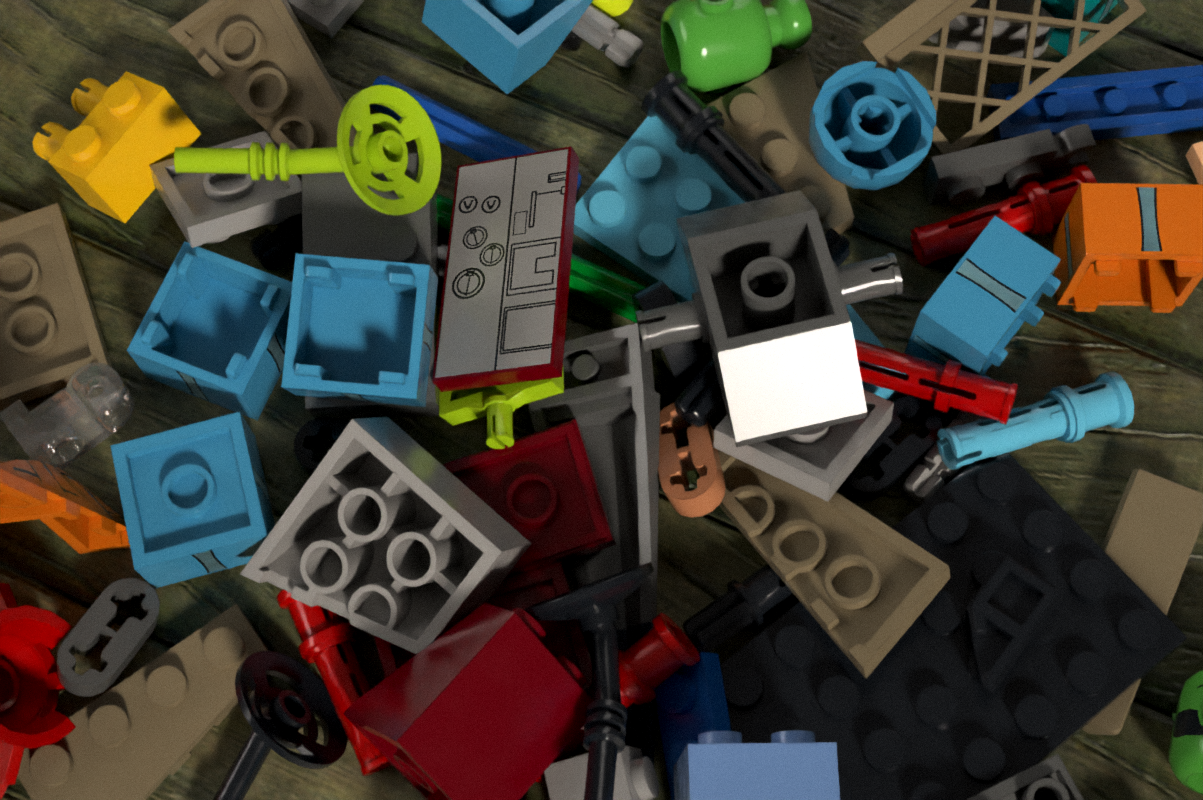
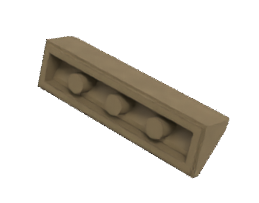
[1082,469,1203,735]

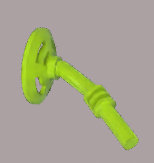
[174,84,442,216]

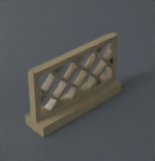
[855,0,1147,155]

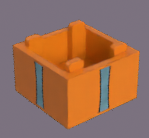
[1053,183,1203,313]

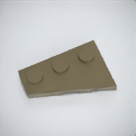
[706,51,854,234]

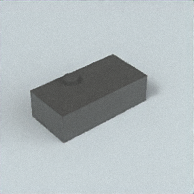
[302,153,440,420]

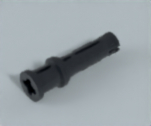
[641,70,787,203]

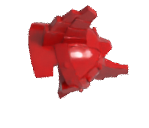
[0,582,76,800]

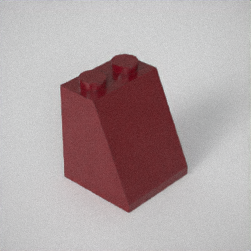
[343,603,593,800]

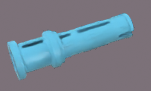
[937,371,1134,470]

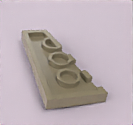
[167,0,357,149]

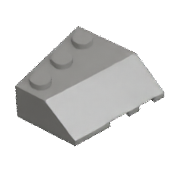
[240,417,531,655]

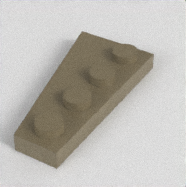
[699,451,951,679]
[17,604,269,800]

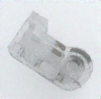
[0,363,134,470]

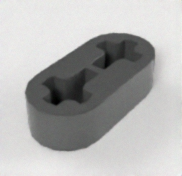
[57,578,160,697]

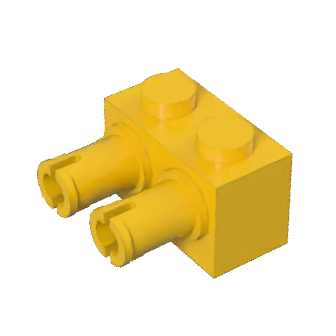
[32,71,201,224]

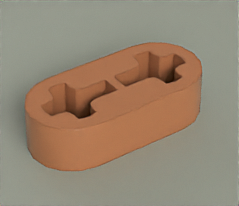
[658,402,725,518]

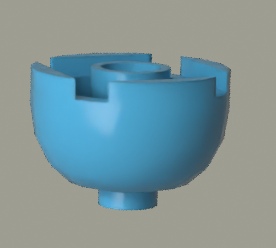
[809,61,936,190]

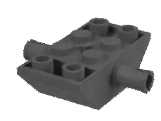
[635,190,903,447]

